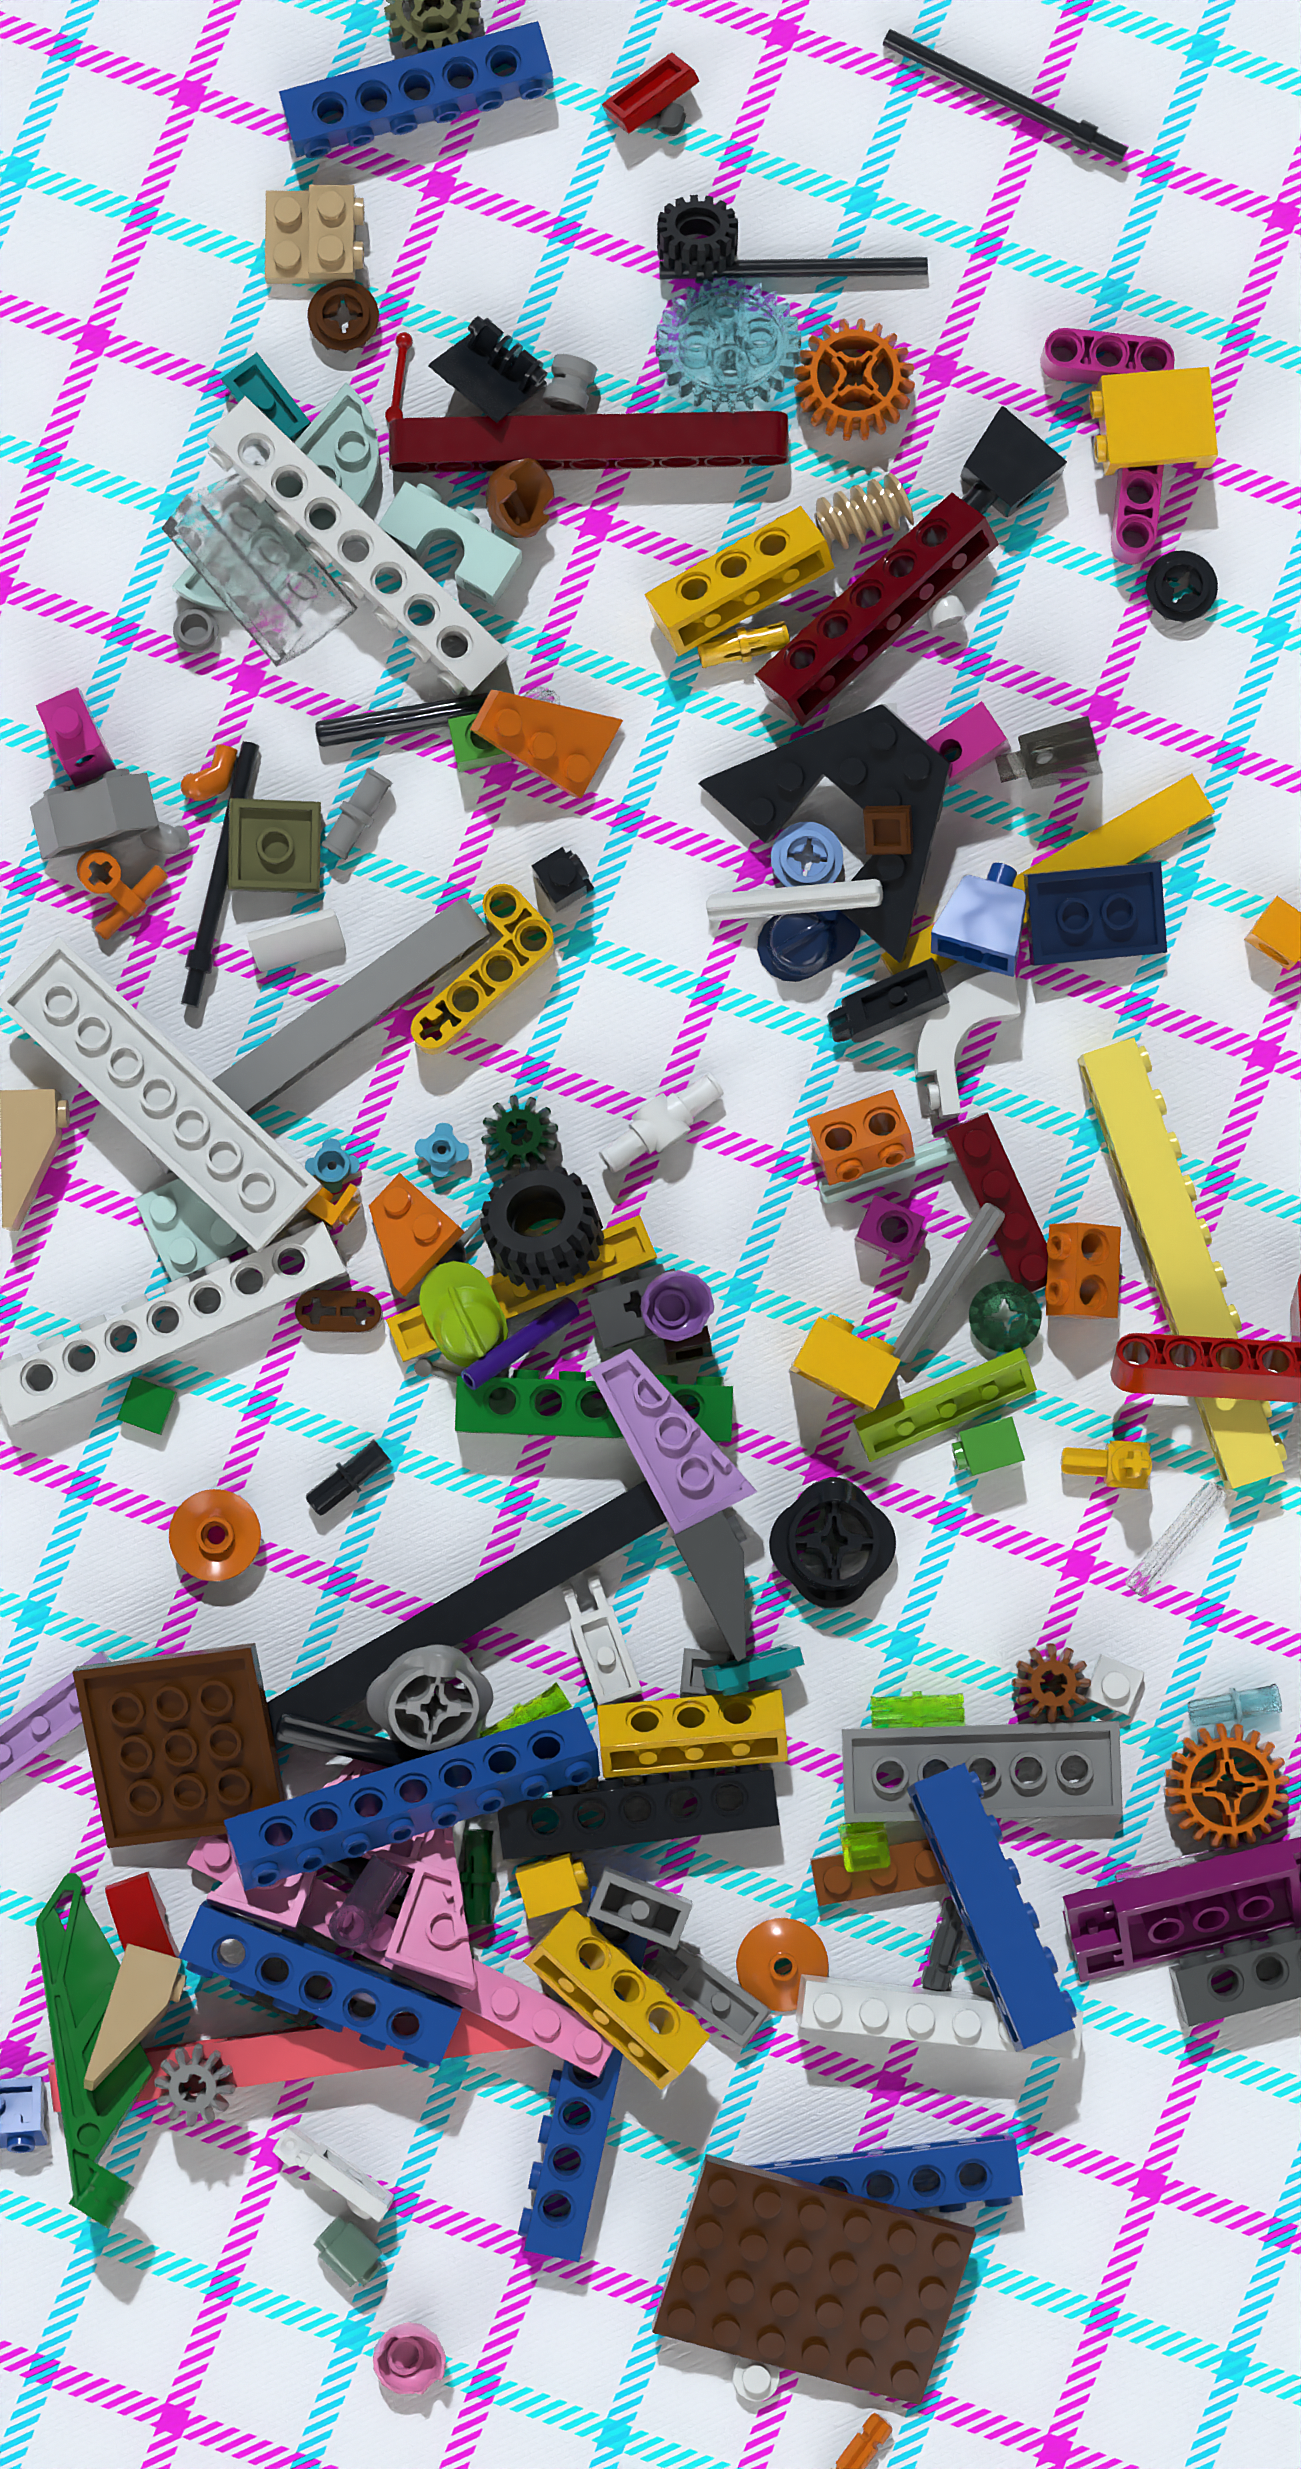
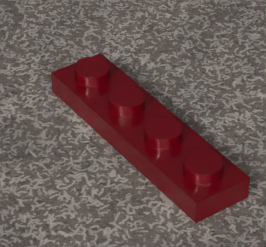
[944,1112,1048,1297]

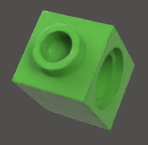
[448,713,512,772]
[951,1416,1025,1477]

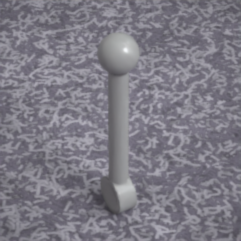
[414,1358,506,1400]

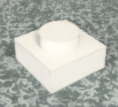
[1083,1654,1145,1715]

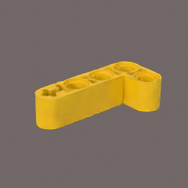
[411,884,555,1055]

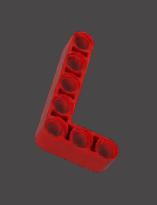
[1110,1274,1301,1403]

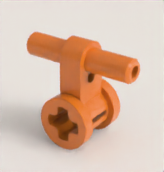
[76,849,168,940]

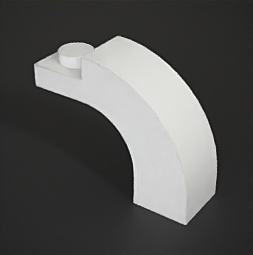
[914,971,1021,1120]

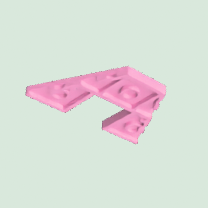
[206,1759,476,1990]

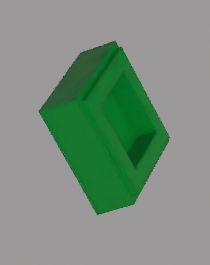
[117,1376,177,1435]

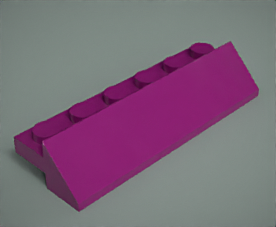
[1062,1837,1301,1982]

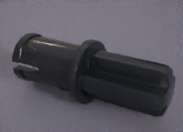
[306,1439,392,1516]

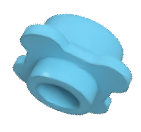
[415,1123,469,1177]
[305,1138,360,1193]

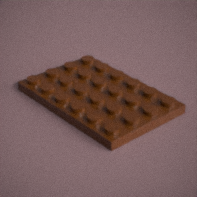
[652,2154,976,2405]

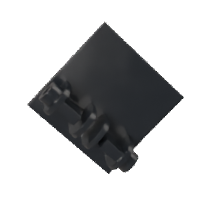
[428,316,548,423]

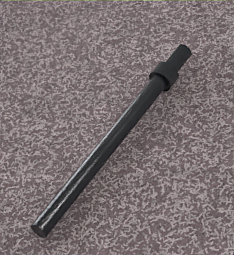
[882,29,1129,164]
[659,257,928,283]
[181,741,260,1008]

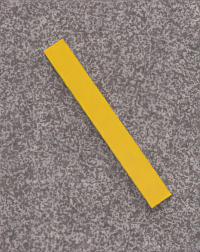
[880,773,1215,976]

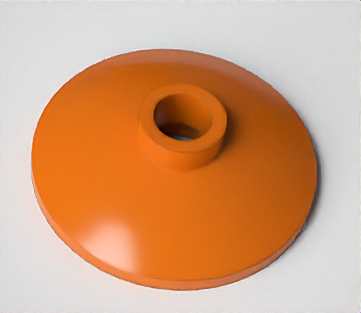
[169,1489,261,1581]
[736,1918,828,2012]

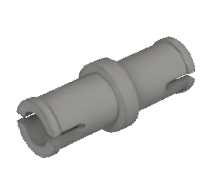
[321,768,393,860]

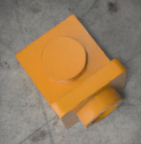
[303,1184,362,1230]

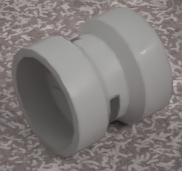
[543,354,597,414]

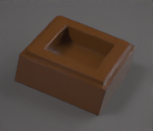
[863,805,914,855]

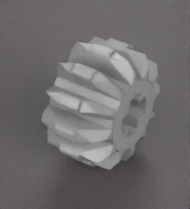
[154,2044,236,2127]

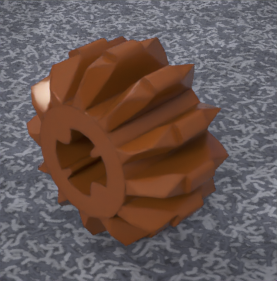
[1011,1643,1091,1722]

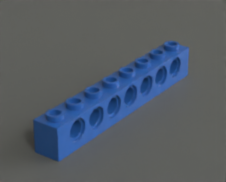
[224,1706,600,1891]
[518,1886,648,2262]

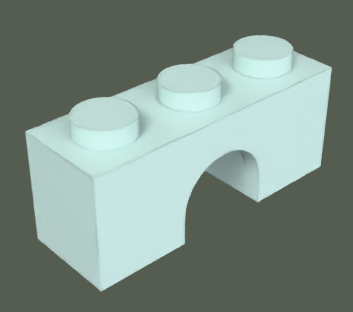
[378,481,522,607]

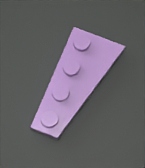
[589,1348,757,1535]

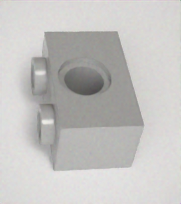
[587,1866,693,1950]

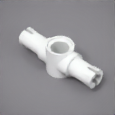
[599,1073,724,1174]

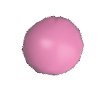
[373,2322,446,2395]

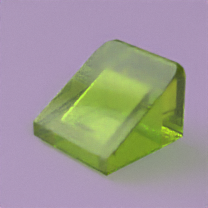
[837,1822,891,1872]

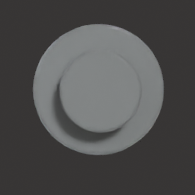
[173,608,219,653]

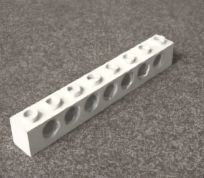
[207,396,509,696]
[0,1218,349,1427]

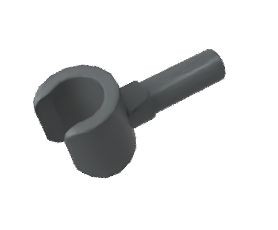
[637,102,686,136]

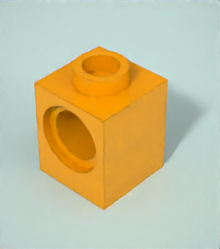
[1244,896,1301,971]

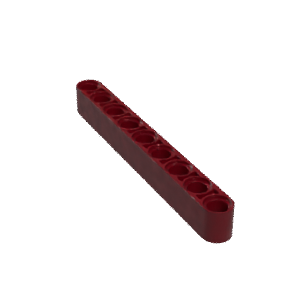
[388,411,789,473]

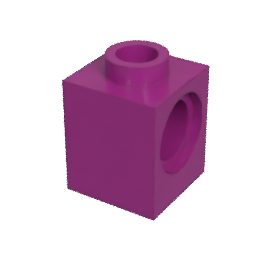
[854,1195,928,1262]

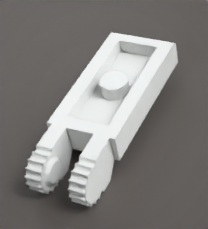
[560,1571,643,1705]

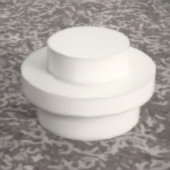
[733,2357,780,2401]

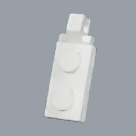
[272,2125,395,2222]

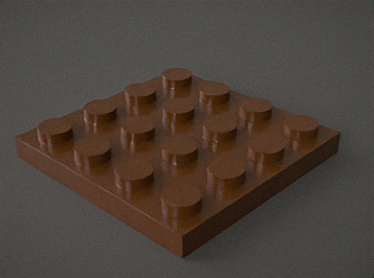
[72,1643,286,1848]

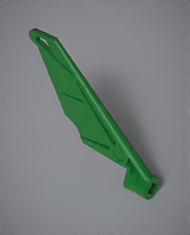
[35,1873,154,2229]

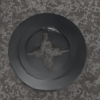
[1145,550,1218,624]

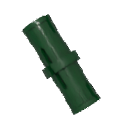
[460,1829,497,1925]

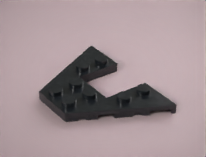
[698,704,953,963]

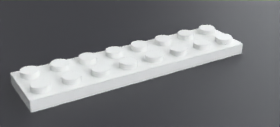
[0,936,323,1253]

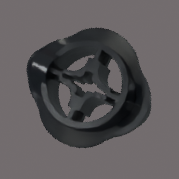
[769,1477,896,1610]

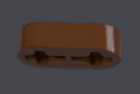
[295,1290,383,1333]

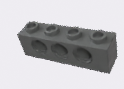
[1169,1927,1301,2027]

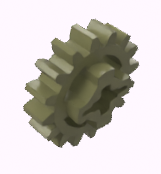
[384,0,481,53]

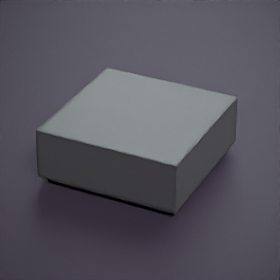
[680,1648,730,1696]

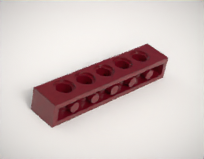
[754,492,999,727]

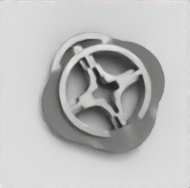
[366,1645,493,1751]

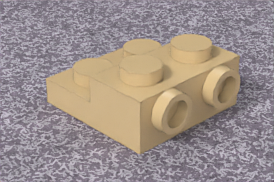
[265,185,365,284]

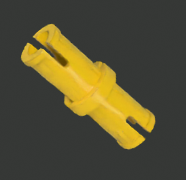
[697,621,790,669]

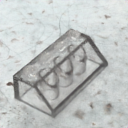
[162,473,358,667]

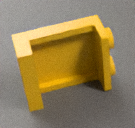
[1090,367,1218,475]

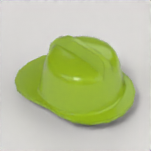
[419,1261,508,1367]

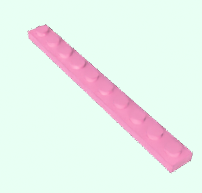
[187,1834,614,2078]

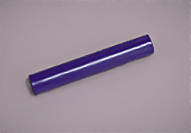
[461,1297,580,1390]

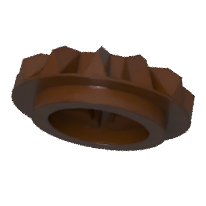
[307,280,380,354]

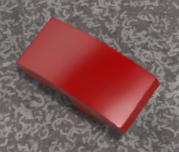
[105,1871,180,1959]

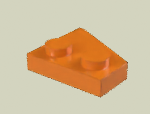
[369,1173,465,1297]

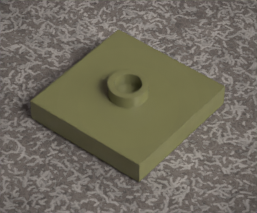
[227,798,321,894]

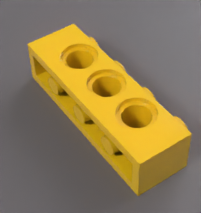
[644,506,835,656]
[597,1689,788,1778]
[523,1907,710,2090]

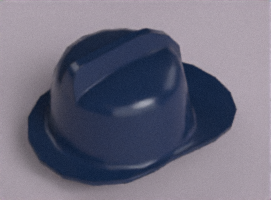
[757,910,861,982]

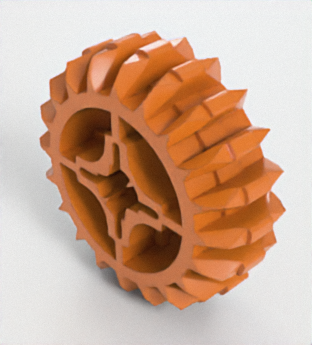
[793,318,915,441]
[1163,1723,1290,1849]

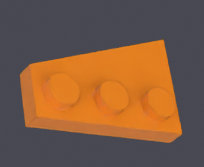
[470,690,623,799]

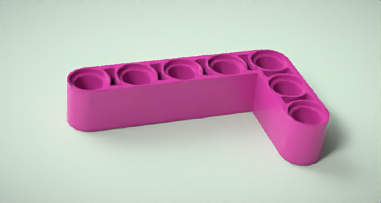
[1040,328,1175,565]

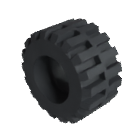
[480,1164,604,1291]

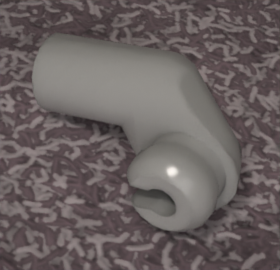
[140,818,190,854]

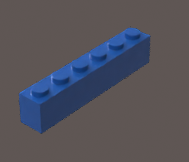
[907,1763,1077,2052]

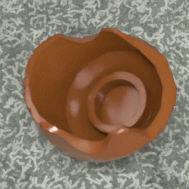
[485,458,554,538]

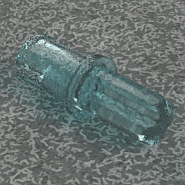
[1188,1683,1282,1727]

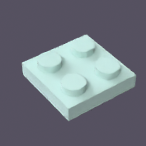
[134,1178,251,1281]

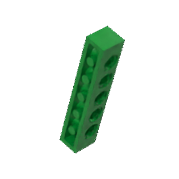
[455,1369,733,1443]

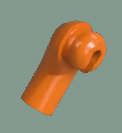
[180,744,238,801]

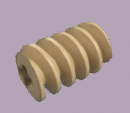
[814,473,914,555]

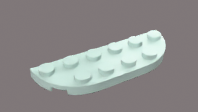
[171,383,379,611]

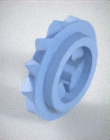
[771,822,843,887]

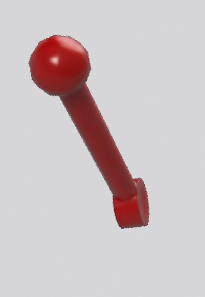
[385,332,413,423]

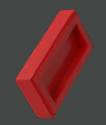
[601,52,700,134]

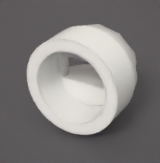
[928,592,967,630]

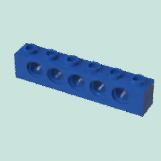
[279,21,554,158]
[178,1900,463,2069]
[748,2132,1023,2213]

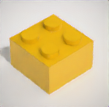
[789,1314,901,1412]

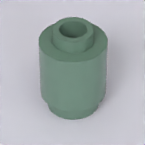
[313,2216,383,2287]

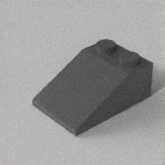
[672,1511,747,1661]

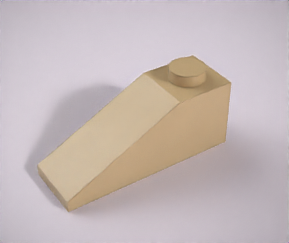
[0,1089,70,1231]
[84,1944,187,2091]

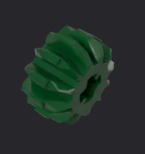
[481,1095,558,1172]

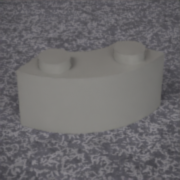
[30,769,159,859]

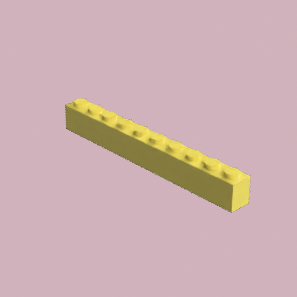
[1077,1037,1287,1490]

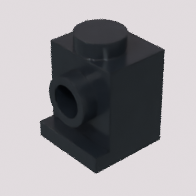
[531,847,595,913]

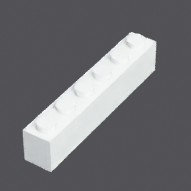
[795,1974,1084,2060]

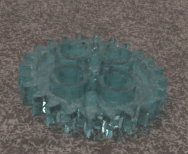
[655,277,801,413]

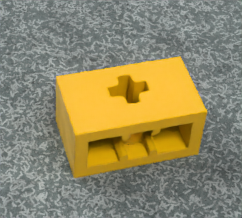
[515,1852,590,1919]

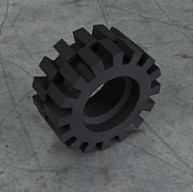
[657,195,738,278]

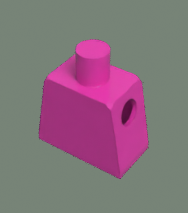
[36,687,117,787]
[926,701,1011,787]

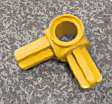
[1060,1441,1152,1489]

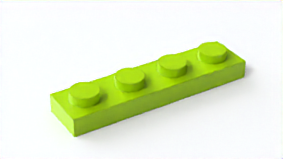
[853,1347,1037,1462]

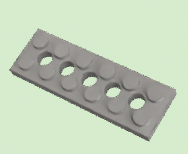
[841,1721,1123,1823]

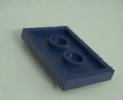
[1024,861,1167,966]

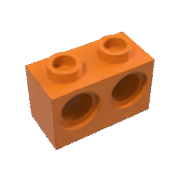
[807,1089,915,1186]
[1045,1222,1121,1319]

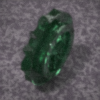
[969,1279,1043,1353]

